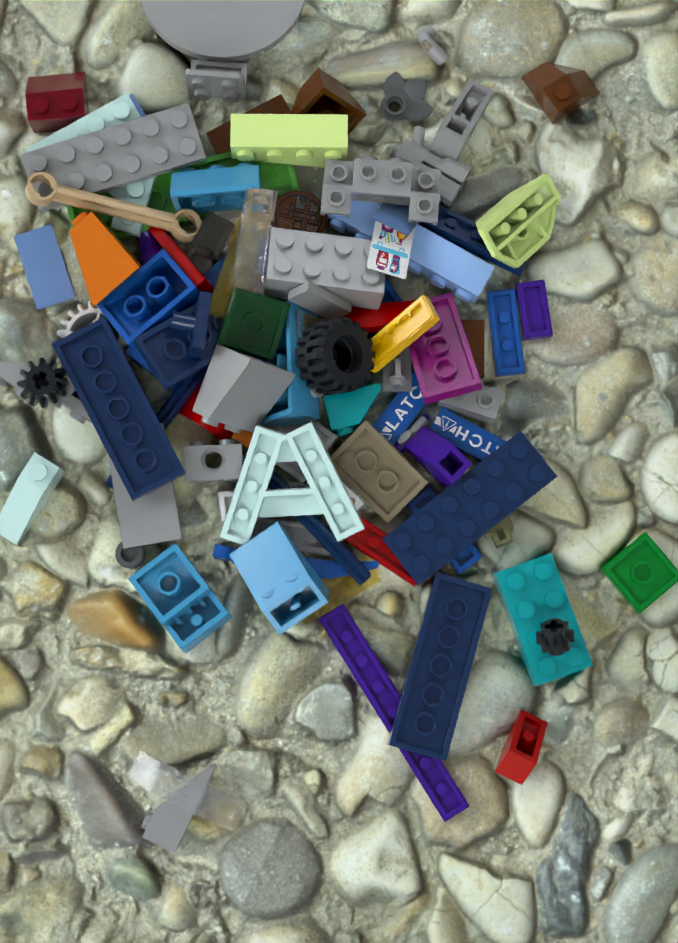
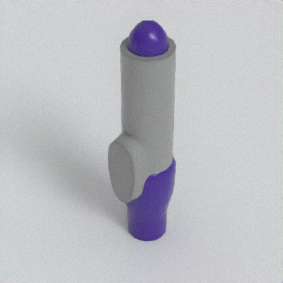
[394,414,430,453]

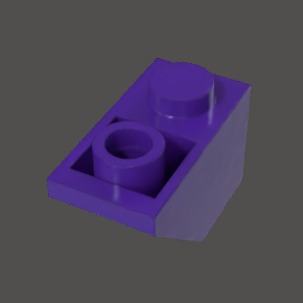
[403,426,472,488]

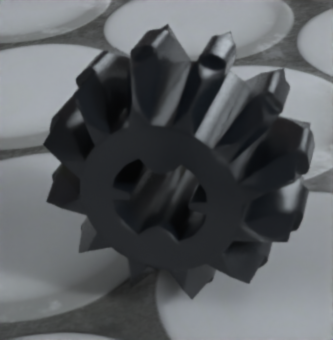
[17,357,69,409]

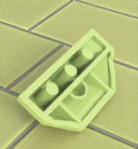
[475,173,561,269]

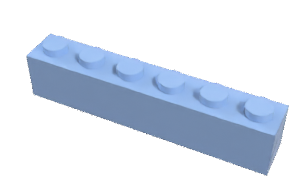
[327,201,495,303]

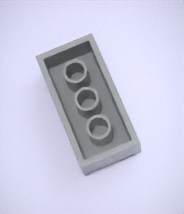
[263,227,385,310]

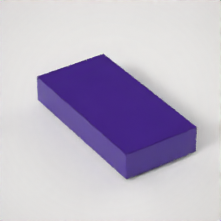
[515,280,553,341]

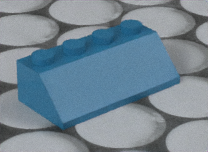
[253,300,319,427]

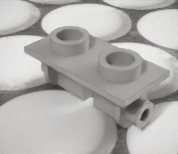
[382,348,412,392]

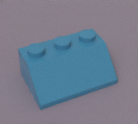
[170,162,264,214]

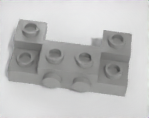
[320,155,441,225]

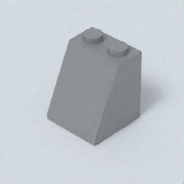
[192,344,295,434]

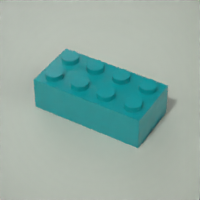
[491,553,594,686]

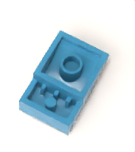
[128,543,233,653]

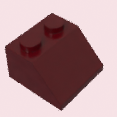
[25,72,89,133]

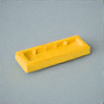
[370,295,440,373]

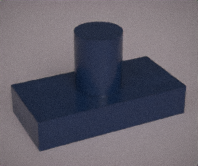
[170,291,212,358]

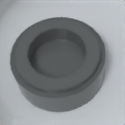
[115,542,146,569]

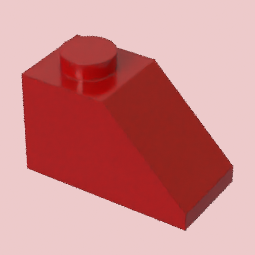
[495,709,548,785]

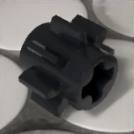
[536,618,575,656]

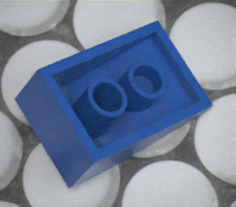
[97,249,200,347]

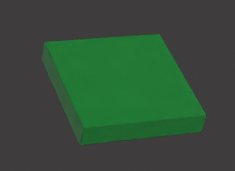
[600,532,678,614]

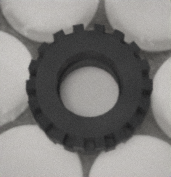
[295,317,375,395]

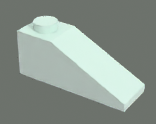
[0,452,65,545]

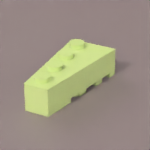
[230,114,348,168]

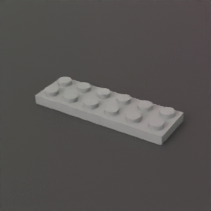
[21,102,207,212]

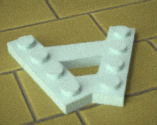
[26,93,157,237]
[220,421,365,545]

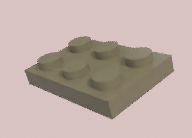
[330,420,429,523]

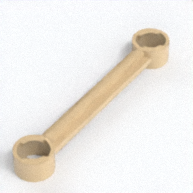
[25,172,202,243]

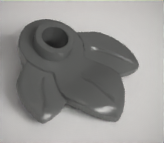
[380,72,433,122]

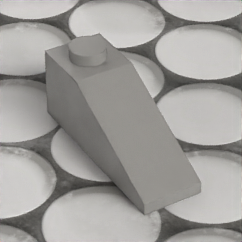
[429,79,494,160]
[141,764,216,853]

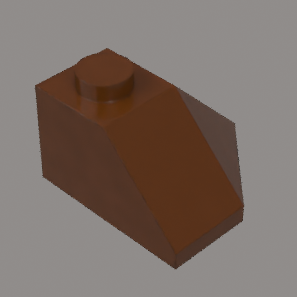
[522,62,600,124]
[290,68,366,134]

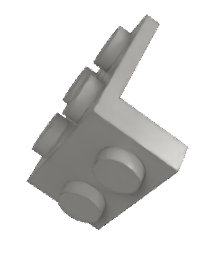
[185,59,248,103]

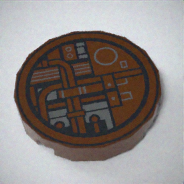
[270,190,327,234]

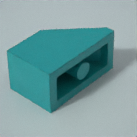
[323,383,381,437]

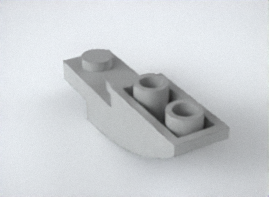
[0,362,93,424]

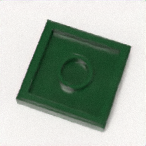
[216,286,291,360]

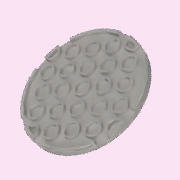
[140,0,305,62]

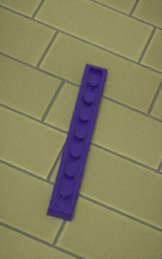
[318,604,469,822]

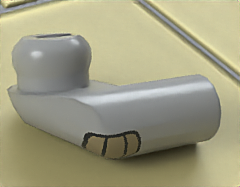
[416,25,449,66]

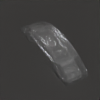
[232,186,278,295]
[127,750,248,832]

